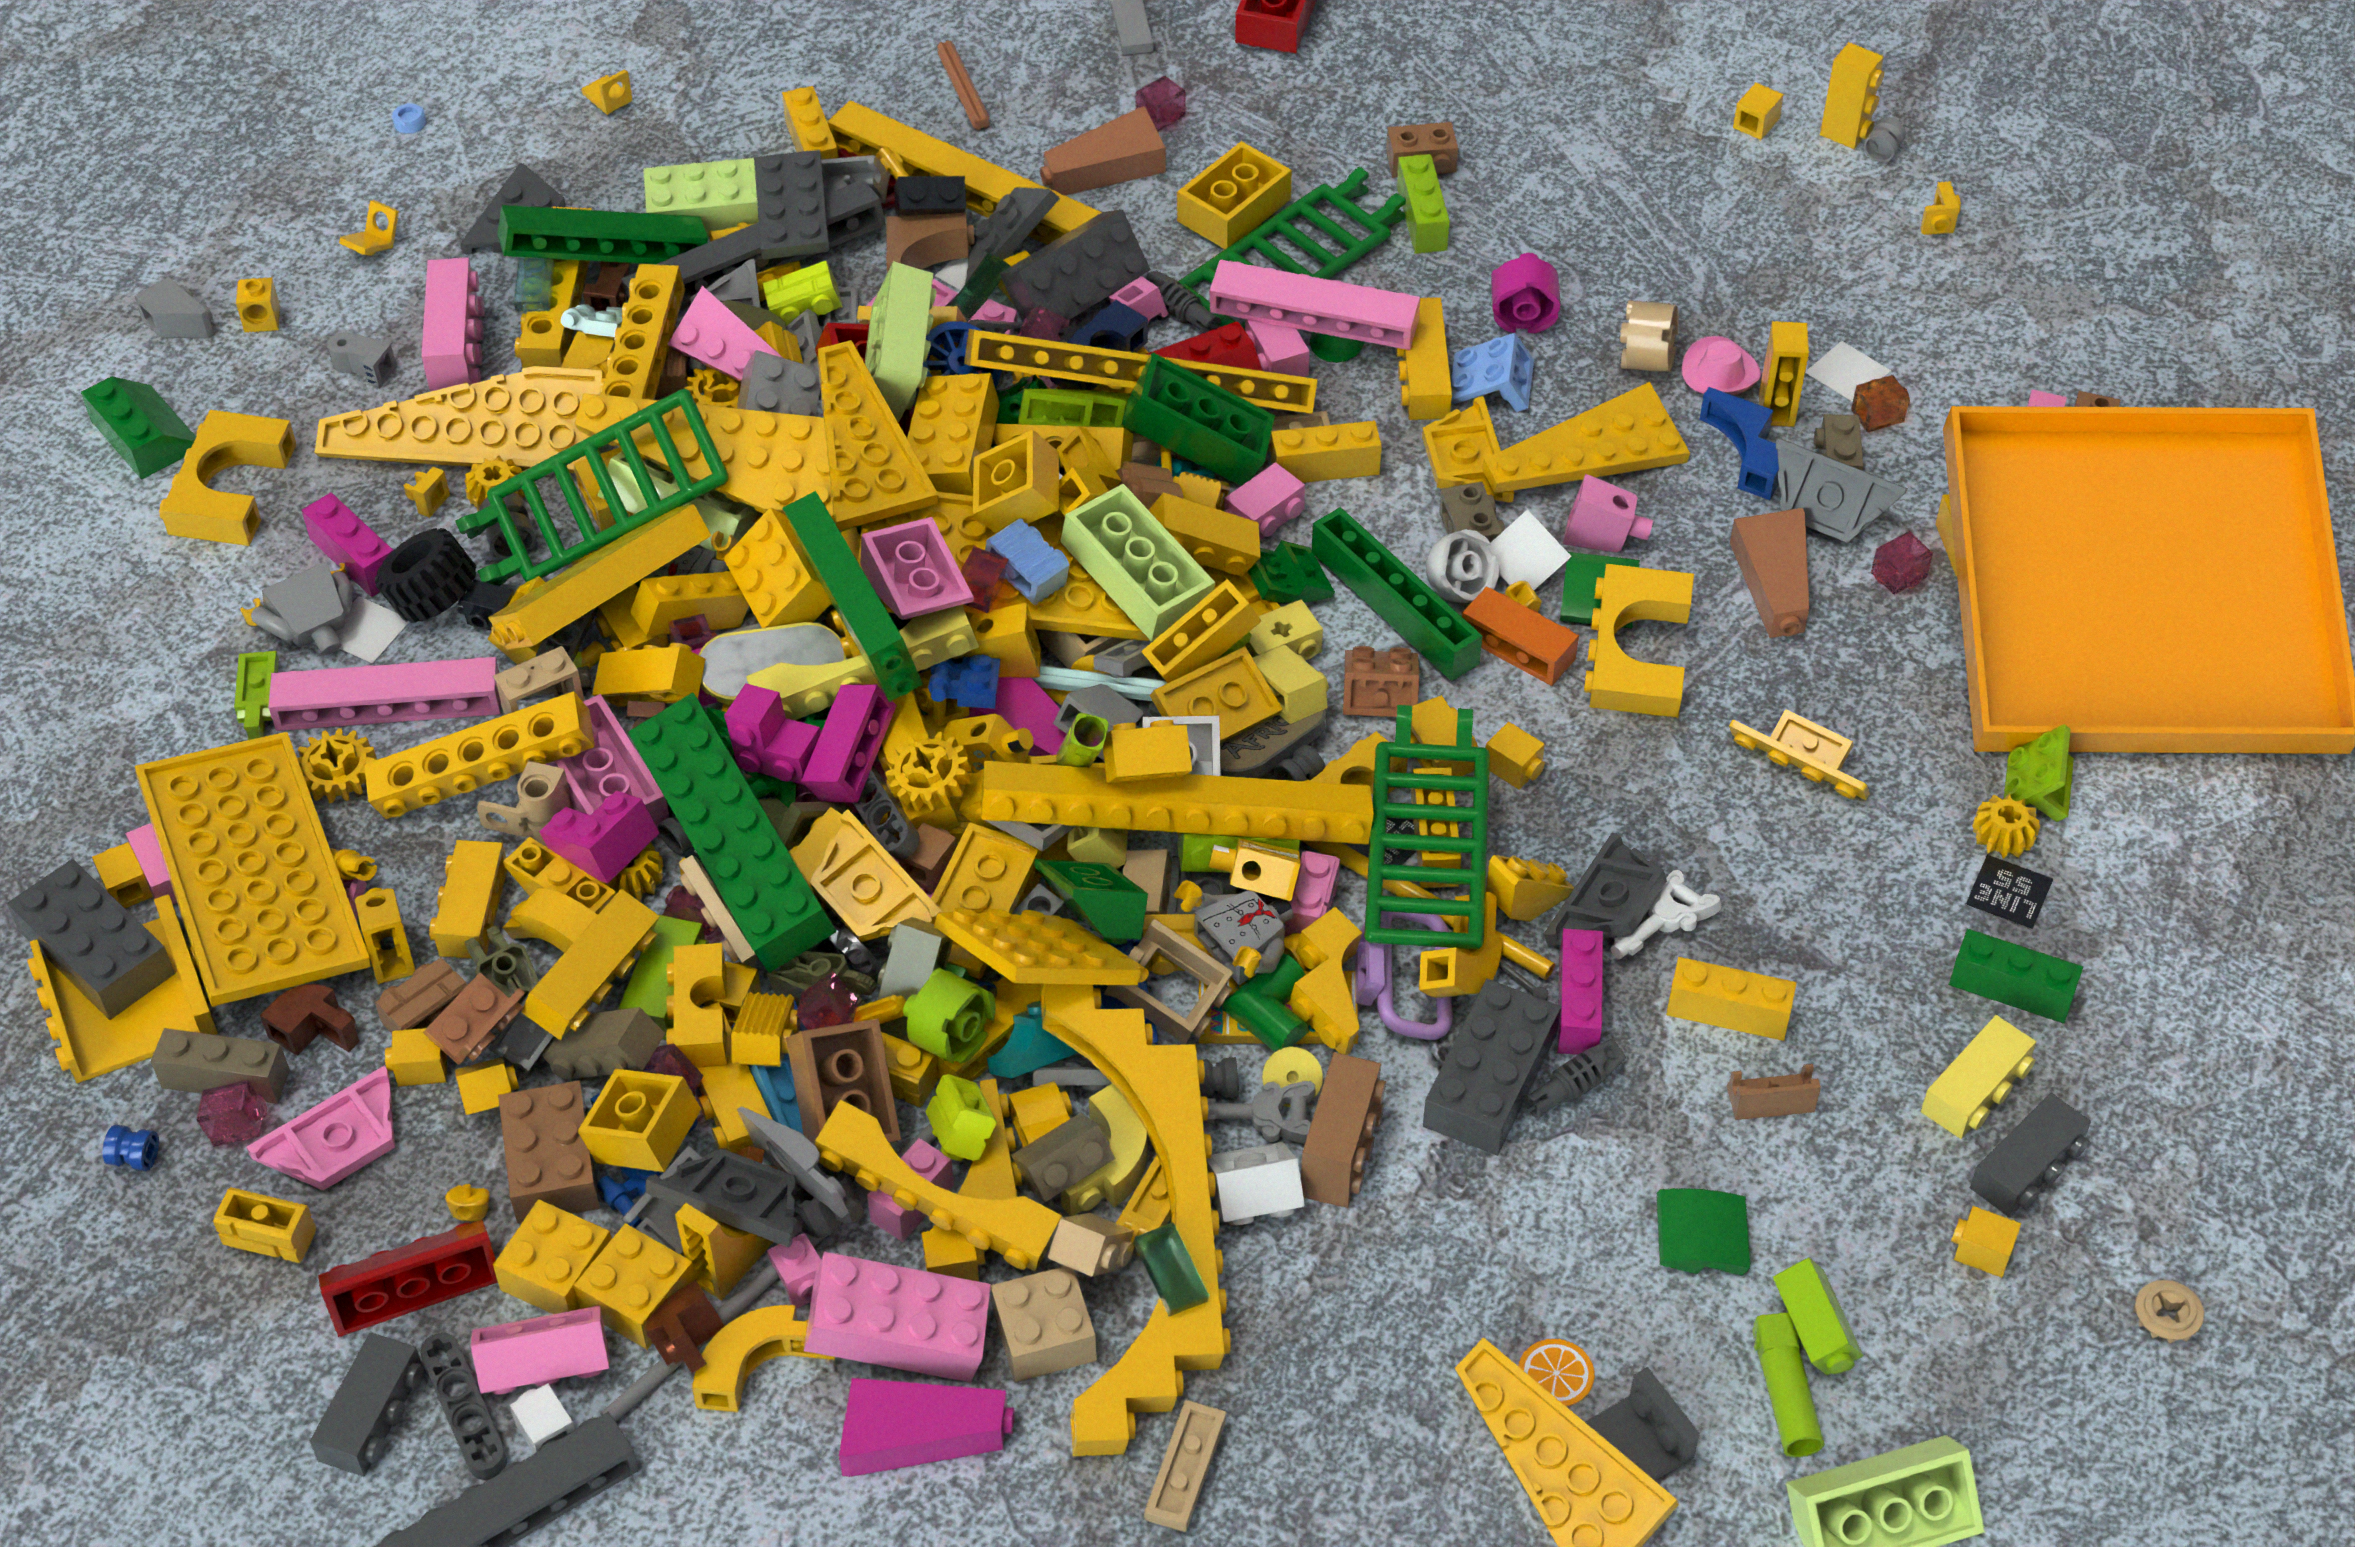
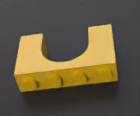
[159,410,297,546]
[1584,564,1694,718]

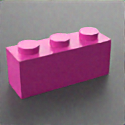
[301,492,393,597]
[801,685,897,803]
[1557,928,1603,1055]

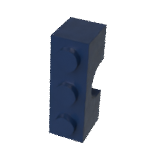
[1050,300,1148,390]

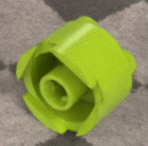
[903,968,996,1064]

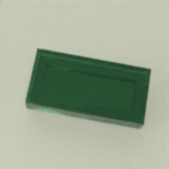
[950,253,1011,320]
[1133,1223,1209,1316]

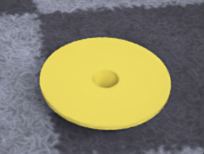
[1262,1047,1323,1107]

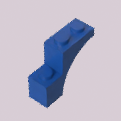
[1699,387,1779,500]

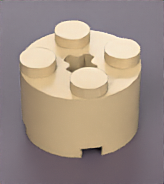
[1620,300,1679,372]

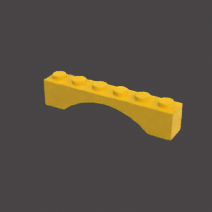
[815,1099,1062,1272]

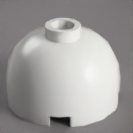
[1426,529,1499,603]

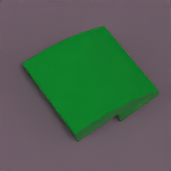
[1247,540,1335,603]
[1560,552,1640,629]
[1656,1188,1750,1276]

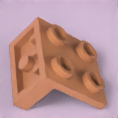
[1343,646,1419,717]
[423,972,525,1065]

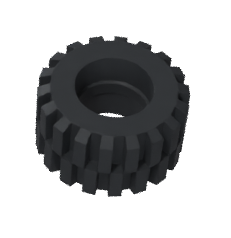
[375,528,477,623]

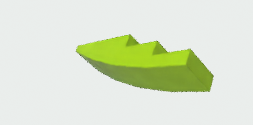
[1018,389,1134,432]

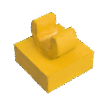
[403,466,450,518]

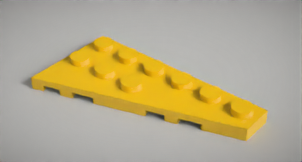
[817,340,938,531]
[1482,382,1690,494]
[1455,1337,1679,1547]

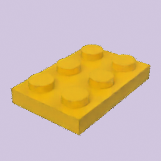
[1149,646,1283,743]

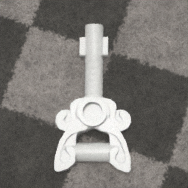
[1611,870,1721,959]

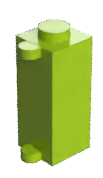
[1772,1257,1864,1376]

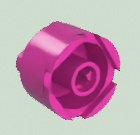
[1491,253,1561,334]

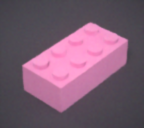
[421,257,485,392]
[546,694,670,829]
[804,1252,991,1383]

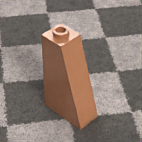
[1040,106,1166,196]
[1730,508,1809,638]

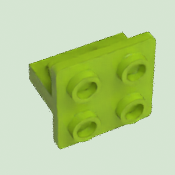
[2003,724,2074,822]

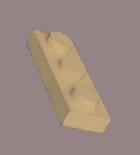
[679,855,759,965]
[1144,1400,1226,1532]

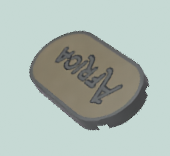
[1220,709,1327,778]

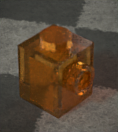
[1851,375,1910,433]

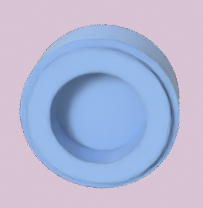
[392,103,426,134]

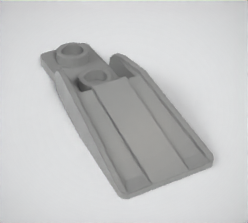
[737,1106,849,1218]

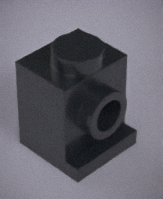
[457,580,514,631]

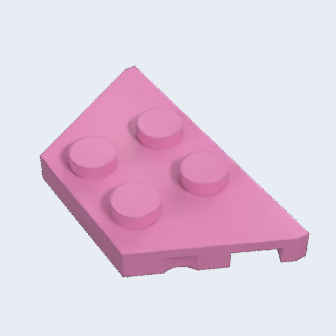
[246,1066,395,1191]

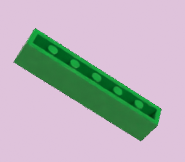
[497,205,708,264]
[1311,507,1482,681]

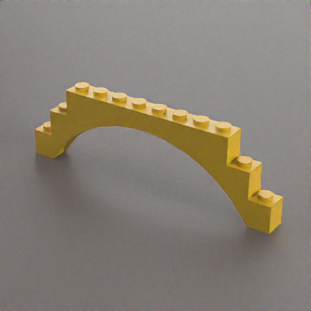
[1040,984,1231,1456]

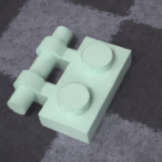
[561,304,622,337]

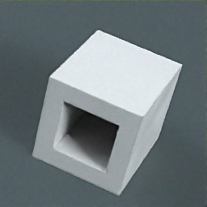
[510,1383,575,1454]

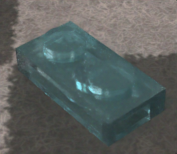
[514,257,555,312]

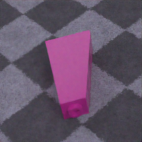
[960,677,1067,756]
[839,1378,1015,1477]

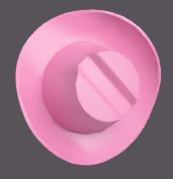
[1682,336,1761,396]

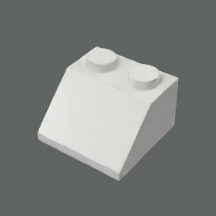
[1206,1141,1305,1225]

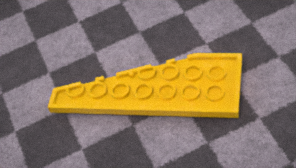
[315,366,605,473]
[575,393,834,521]

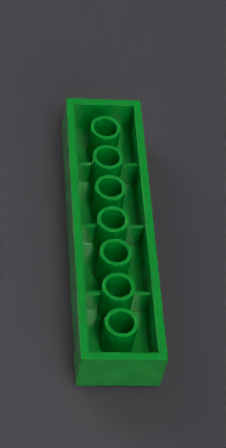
[628,692,837,973]

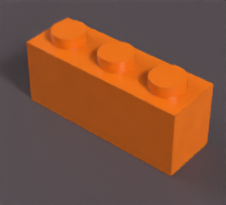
[1462,586,1579,686]

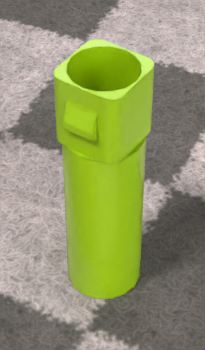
[1056,713,1109,767]
[1752,1313,1824,1458]

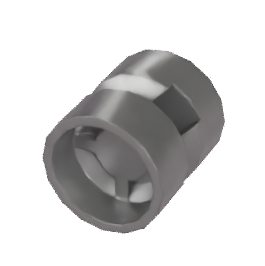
[479,493,536,559]

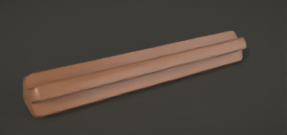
[937,40,990,130]

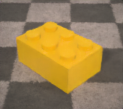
[1177,141,1292,249]
[723,507,832,628]

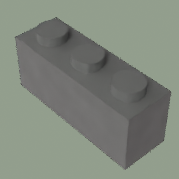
[1970,1092,2091,1218]
[309,1332,424,1477]

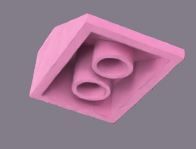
[860,517,974,620]

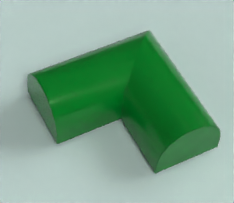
[1223,953,1308,1052]

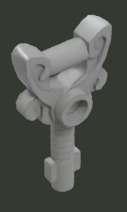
[1203,1081,1315,1144]

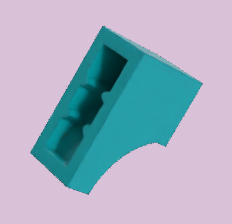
[987,1001,1077,1079]

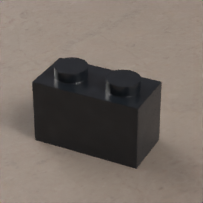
[894,176,966,216]

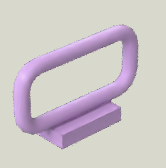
[1355,911,1453,1040]

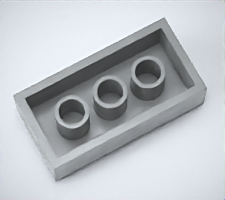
[737,350,820,417]

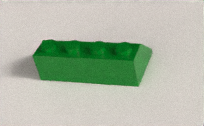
[1121,352,1275,486]

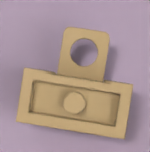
[477,761,573,848]

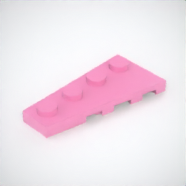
[668,286,783,382]

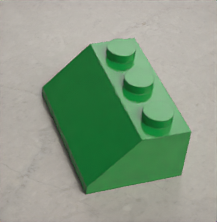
[81,376,196,480]
[1034,859,1148,944]

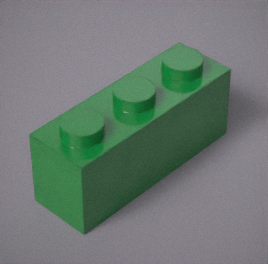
[1949,928,2084,1024]

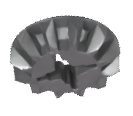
[829,926,879,978]

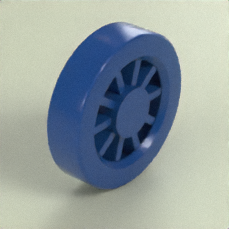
[923,321,1002,389]

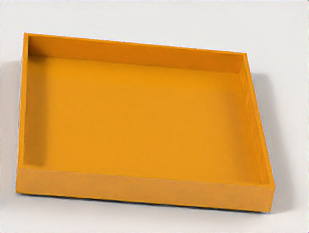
[1943,406,2355,754]

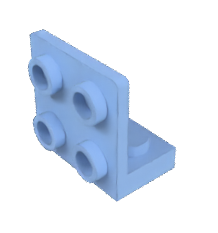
[1451,333,1534,412]

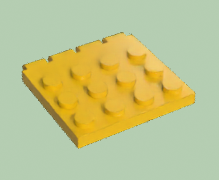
[934,908,1149,985]

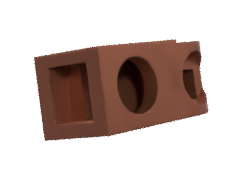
[583,261,630,312]

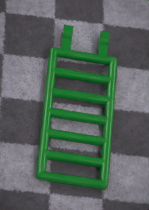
[1178,166,1406,330]
[455,389,729,586]
[1364,705,1490,949]

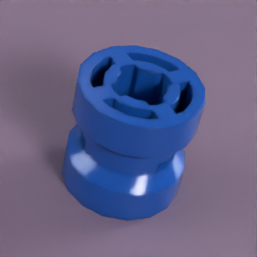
[102,1124,159,1171]

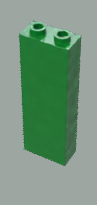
[783,491,923,702]

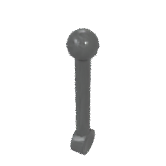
[1498,959,1549,1001]

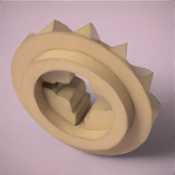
[2133,1280,2204,1344]

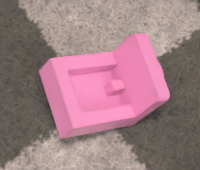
[767,1233,821,1309]

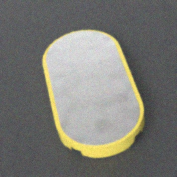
[699,622,846,705]

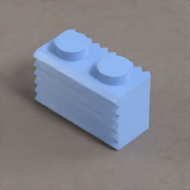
[984,518,1070,605]

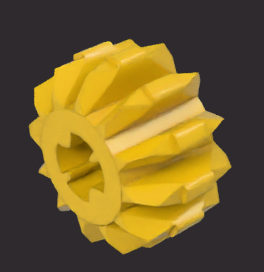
[465,455,525,511]
[1972,793,2040,859]
[601,842,664,902]

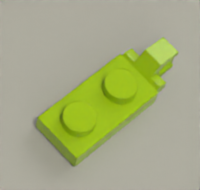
[234,651,279,740]

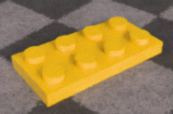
[931,822,1042,979]

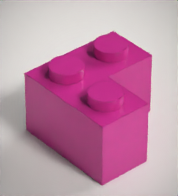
[724,683,821,785]
[539,790,660,884]

